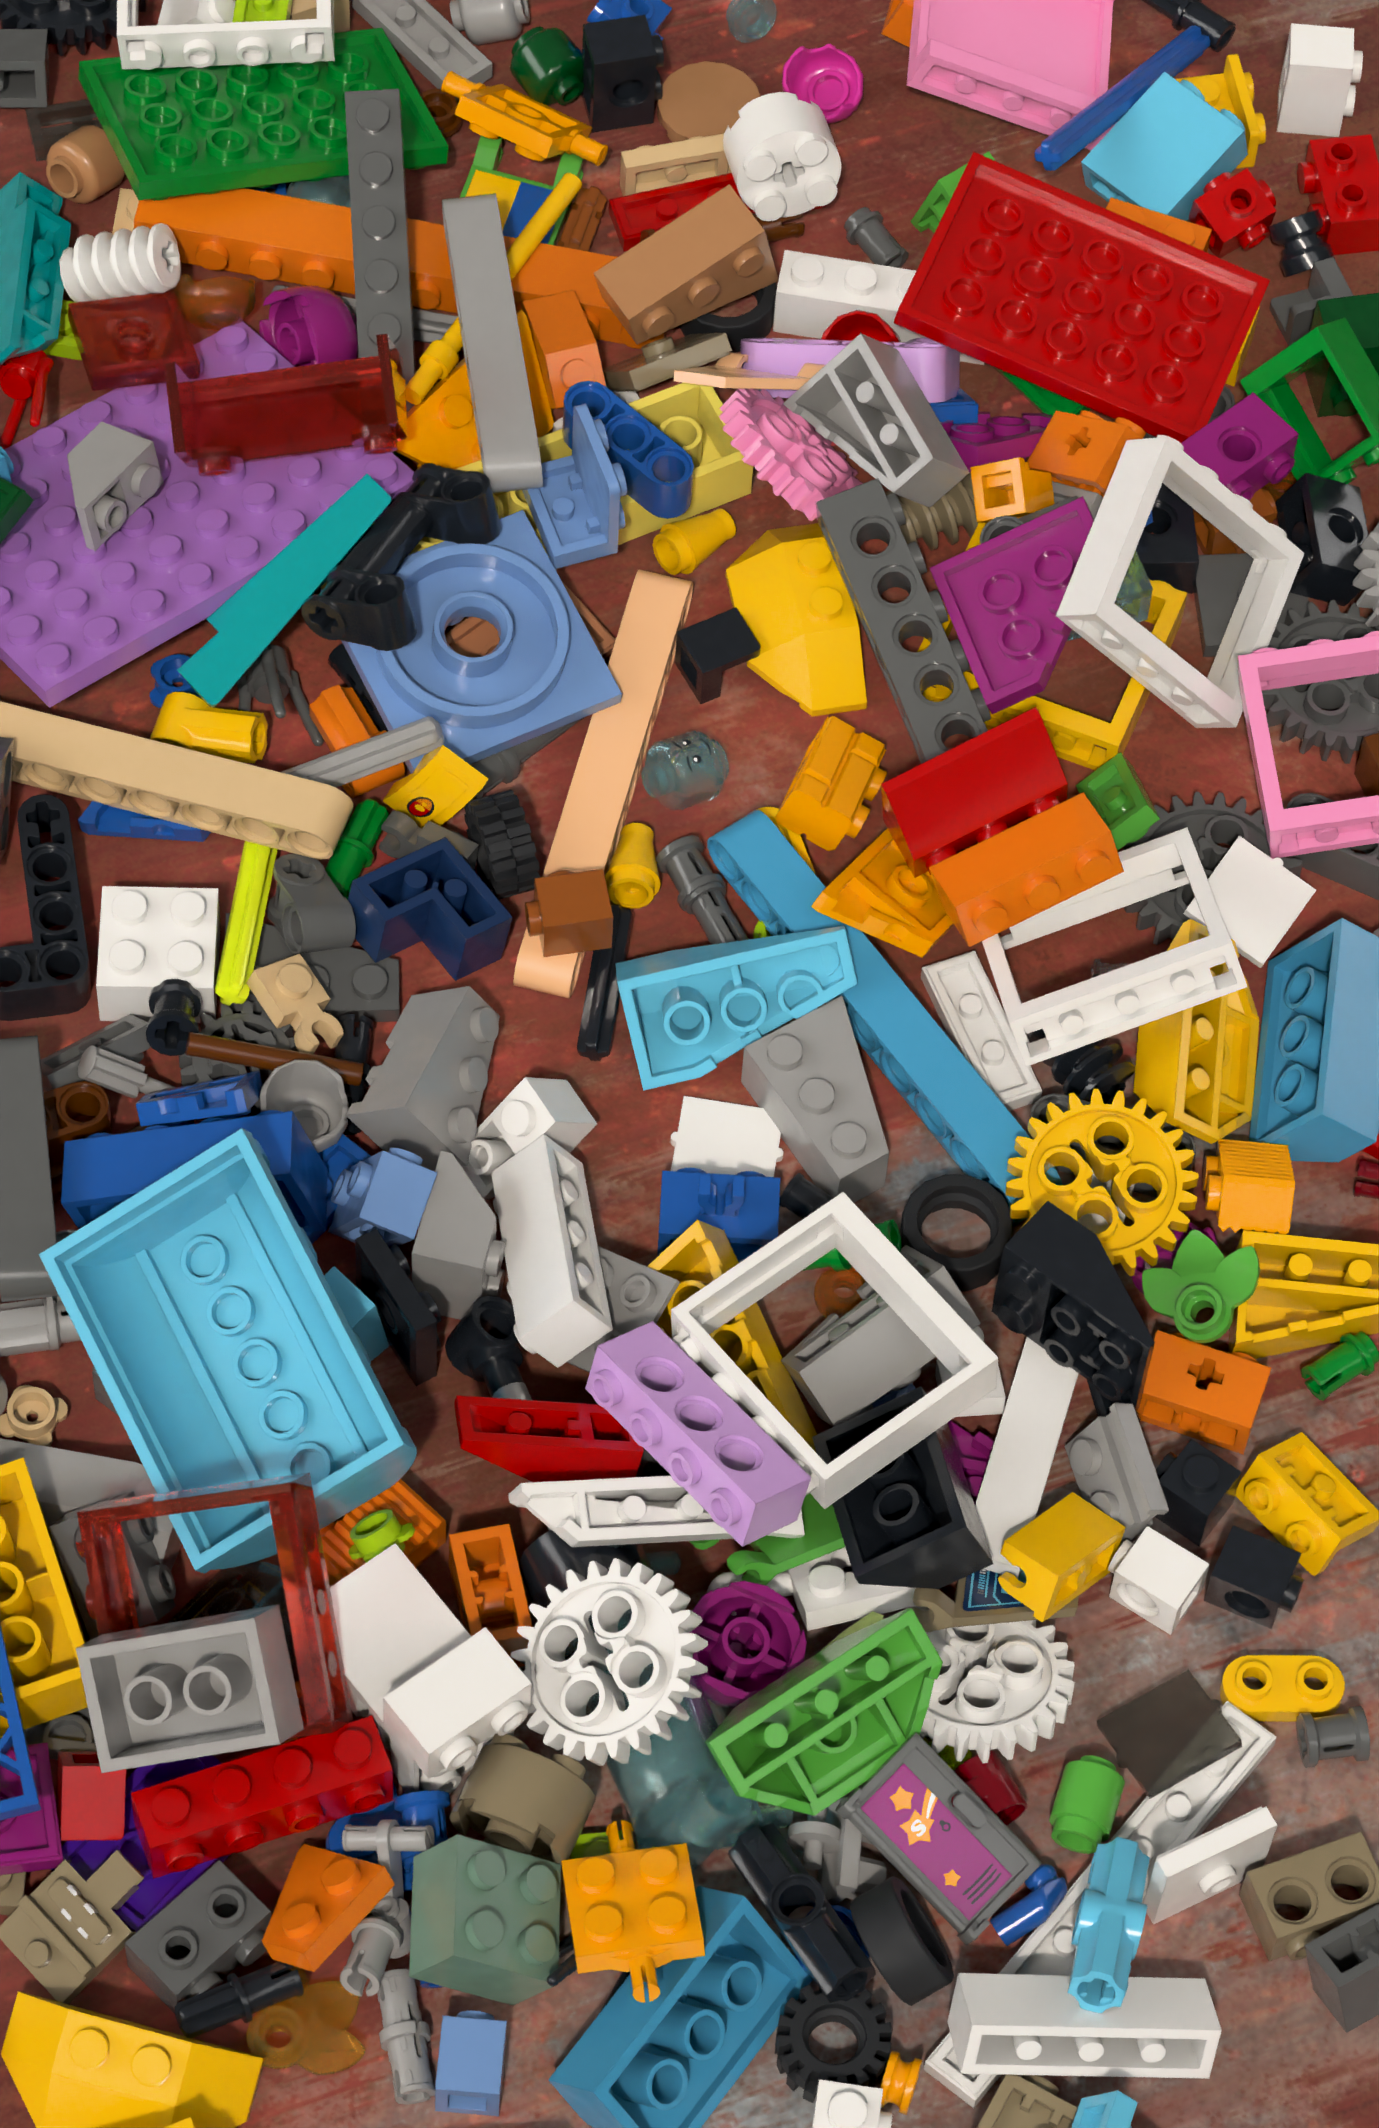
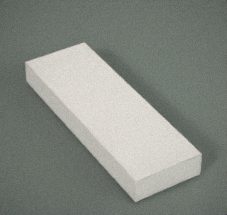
[921,951,1042,1111]

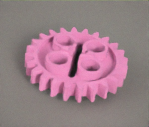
[719,389,863,522]

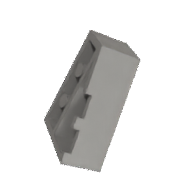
[783,333,970,507]
[346,986,500,1171]
[741,995,889,1203]
[781,1245,981,1427]

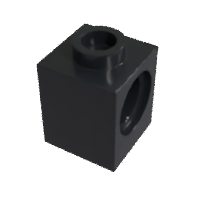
[1204,1525,1305,1629]

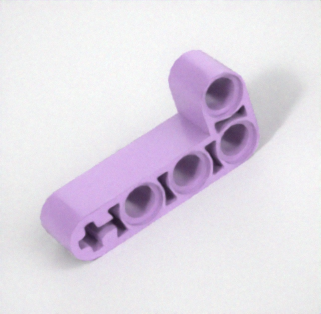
[741,338,960,403]

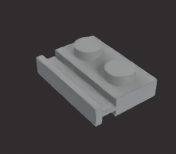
[1065,1403,1169,1549]

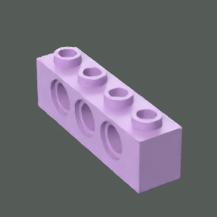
[585,1321,811,1547]

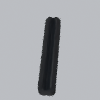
[577,904,633,1061]

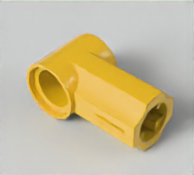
[150,692,268,763]

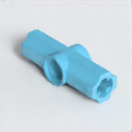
[1068,1837,1150,2014]

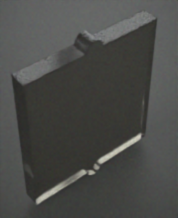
[1096,1669,1243,1799]

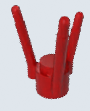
[0,350,54,450]

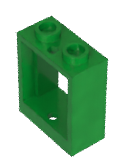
[1240,317,1379,484]

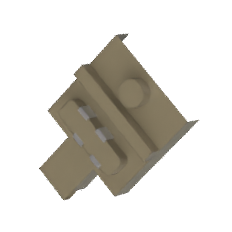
[0,1850,145,2005]

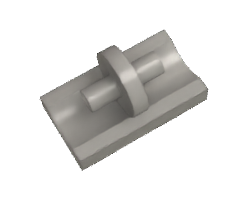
[787,1783,887,1905]

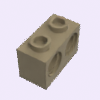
[1239,1832,1379,1962]

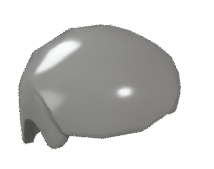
[260,1059,349,1153]

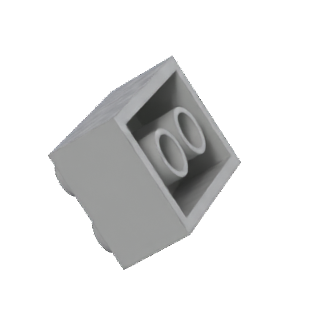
[76,1604,304,1773]

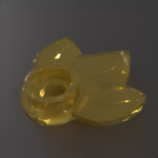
[246,1966,365,2075]

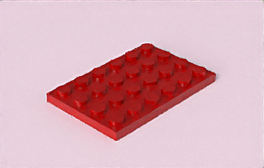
[893,152,1270,443]

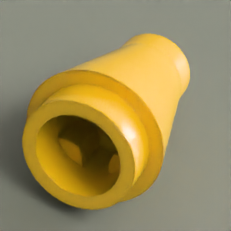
[653,508,736,575]
[605,823,661,909]

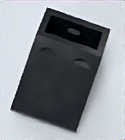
[991,1201,1155,1411]

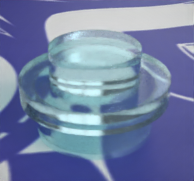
[726,0,777,43]

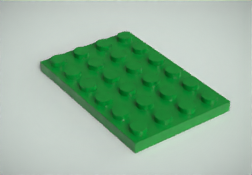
[78,28,449,200]

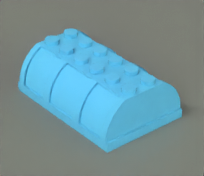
[39,1128,417,1574]

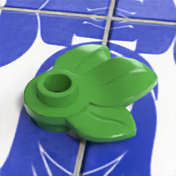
[1142,1229,1260,1343]

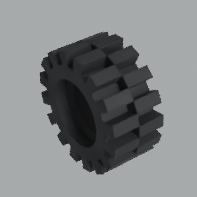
[464,790,540,900]
[775,1984,892,2103]

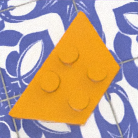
[378,310,554,469]
[811,828,954,958]

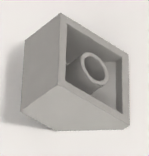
[412,1151,505,1320]

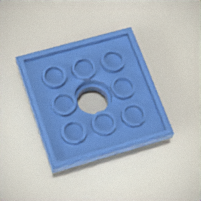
[320,510,622,774]

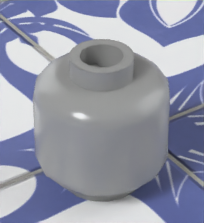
[450,0,530,45]

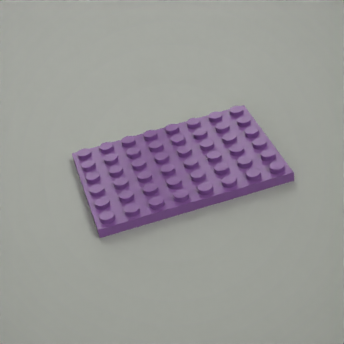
[0,319,414,708]

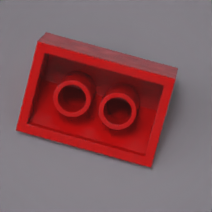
[881,707,1068,878]

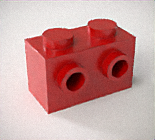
[1297,134,1379,255]

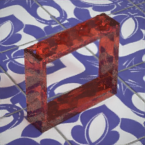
[75,1472,353,1738]

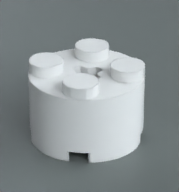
[723,92,841,222]

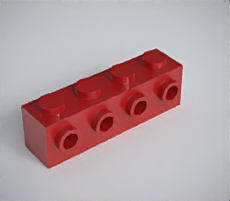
[131,1715,393,1879]

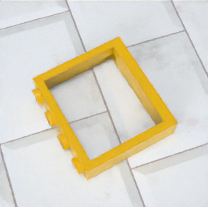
[918,522,1187,771]

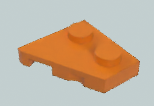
[262,1844,395,1972]

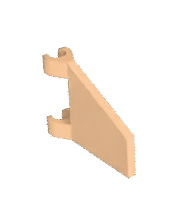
[673,352,825,390]

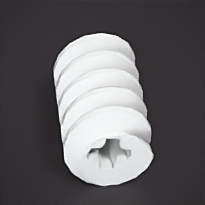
[59,223,181,304]

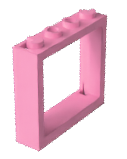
[1238,631,1379,859]

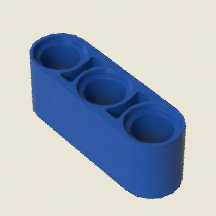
[562,381,694,519]

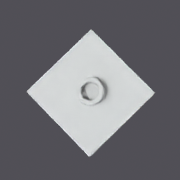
[1144,1806,1277,1925]

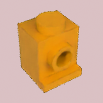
[970,457,1055,523]

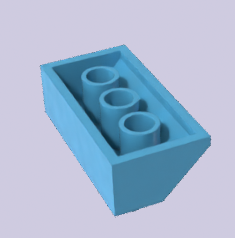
[1249,918,1379,1162]
[548,1886,813,2128]

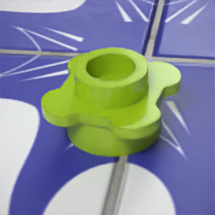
[348,1509,415,1563]

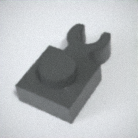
[379,811,479,871]

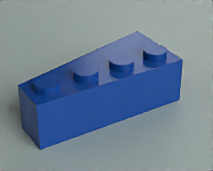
[61,1110,328,1231]

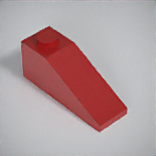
[454,1395,644,1482]

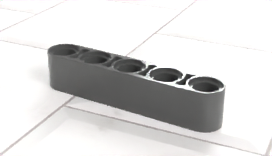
[0,1035,59,1302]

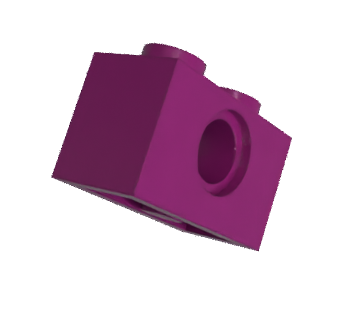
[1181,392,1299,501]

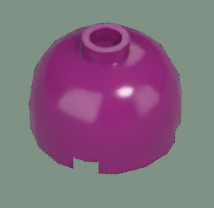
[259,285,358,391]
[690,1581,807,1709]

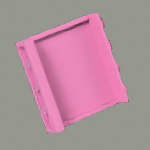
[907,0,1118,150]

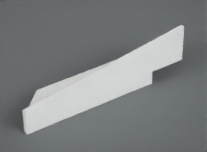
[508,1476,805,1547]

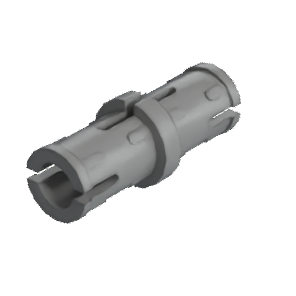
[377,1969,435,2104]

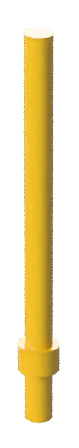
[402,173,582,405]

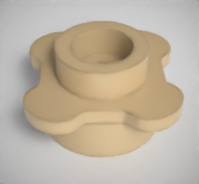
[0,1385,68,1447]

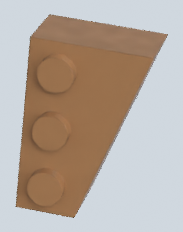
[594,184,779,344]

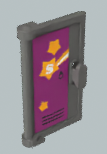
[835,1732,1042,1945]

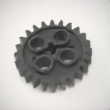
[1262,600,1379,764]
[1123,792,1303,958]

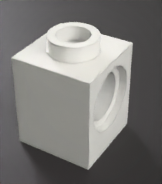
[1108,1526,1209,1635]

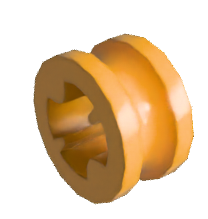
[880,2050,923,2115]

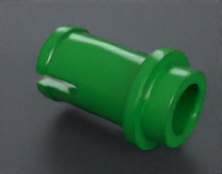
[1301,1331,1379,1401]

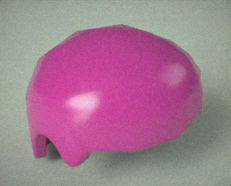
[782,44,864,124]

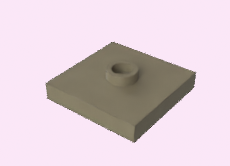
[603,333,732,391]

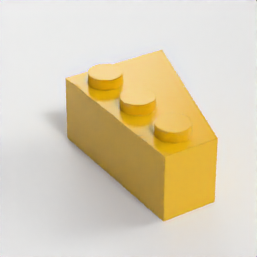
[1228,1230,1379,1359]

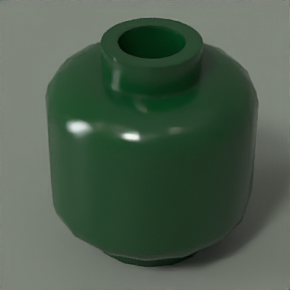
[510,26,584,106]

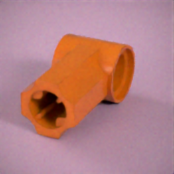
[309,684,405,798]

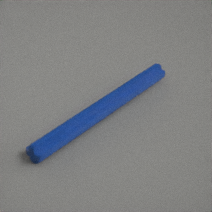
[1035,26,1210,171]

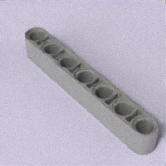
[442,193,543,493]

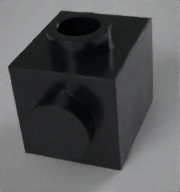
[1155,1439,1242,1547]

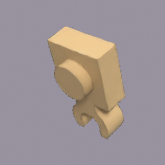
[247,953,344,1054]

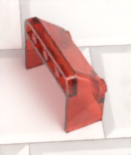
[164,334,408,476]

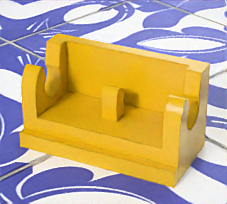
[998,1492,1126,1623]

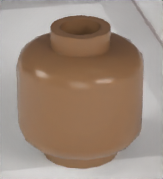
[46,125,125,204]

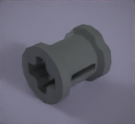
[1296,1706,1370,1768]

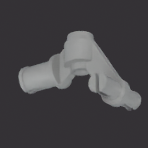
[340,1819,435,1997]

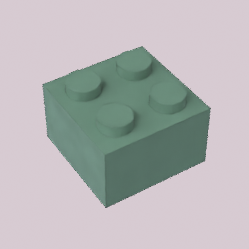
[409,1834,561,2006]

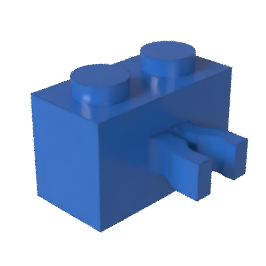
[657,1168,780,1263]

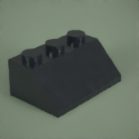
[812,1386,994,1589]

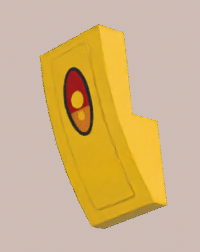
[382,745,488,828]

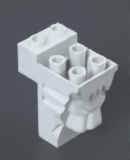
[294,1543,531,1794]

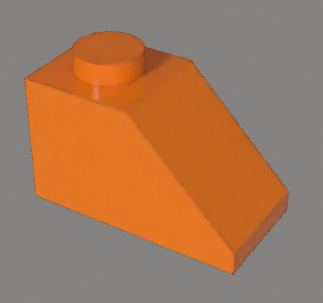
[520,290,606,409]

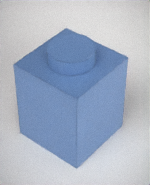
[435,2010,507,2116]

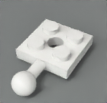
[707,1547,916,1631]

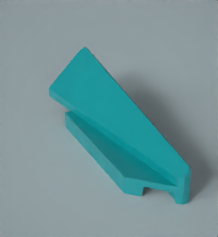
[0,172,71,365]
[177,474,392,708]

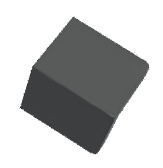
[1269,257,1353,346]

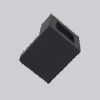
[675,607,760,704]

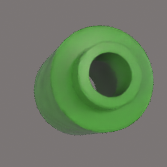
[1049,1755,1125,1854]

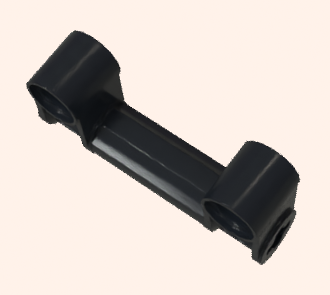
[302,463,501,651]

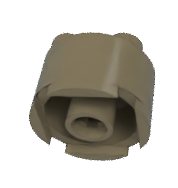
[450,1733,596,1871]

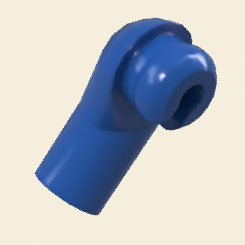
[990,1864,1067,1946]

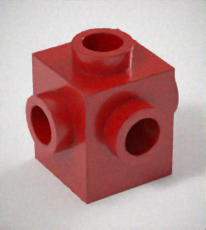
[1188,168,1277,258]

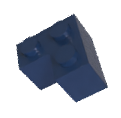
[348,837,513,981]

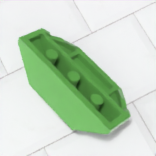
[705,1608,943,1816]

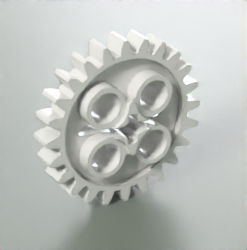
[511,1559,708,1766]
[914,1606,1075,1763]

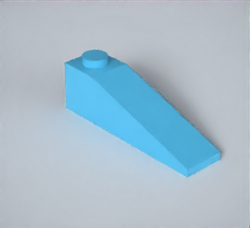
[615,926,858,1091]

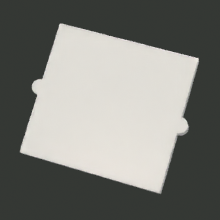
[1183,836,1316,968]
[670,1096,784,1177]

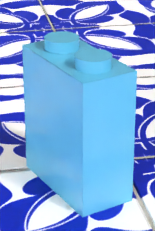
[1081,71,1248,221]

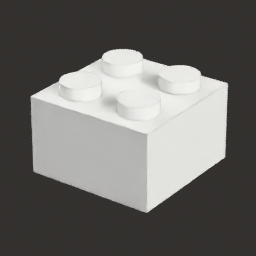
[96,886,221,1023]

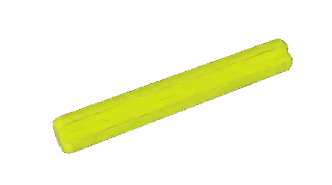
[214,841,278,1006]

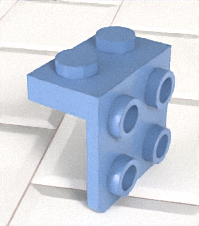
[522,404,627,569]

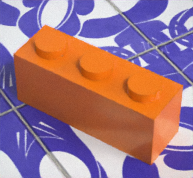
[929,792,1124,947]

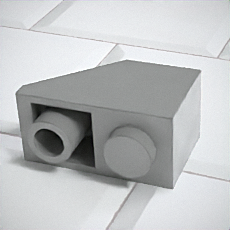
[67,421,164,551]

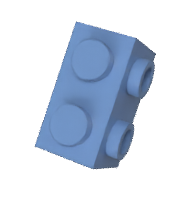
[328,1147,437,1246]

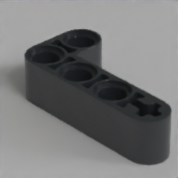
[0,794,92,1021]

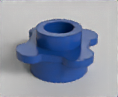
[150,654,200,708]

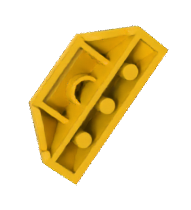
[725,523,867,717]
[1133,919,1260,1144]
[1,1991,265,2128]

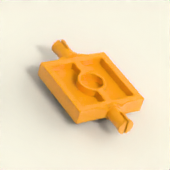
[441,71,608,166]
[561,1820,705,2002]

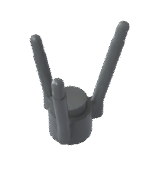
[237,644,324,763]

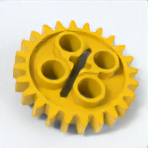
[1005,1089,1199,1276]

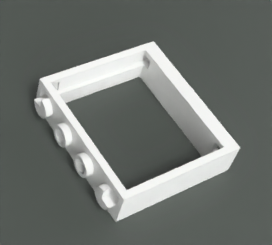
[117,0,335,70]
[1056,435,1304,728]
[982,828,1248,1067]
[671,1192,998,1509]

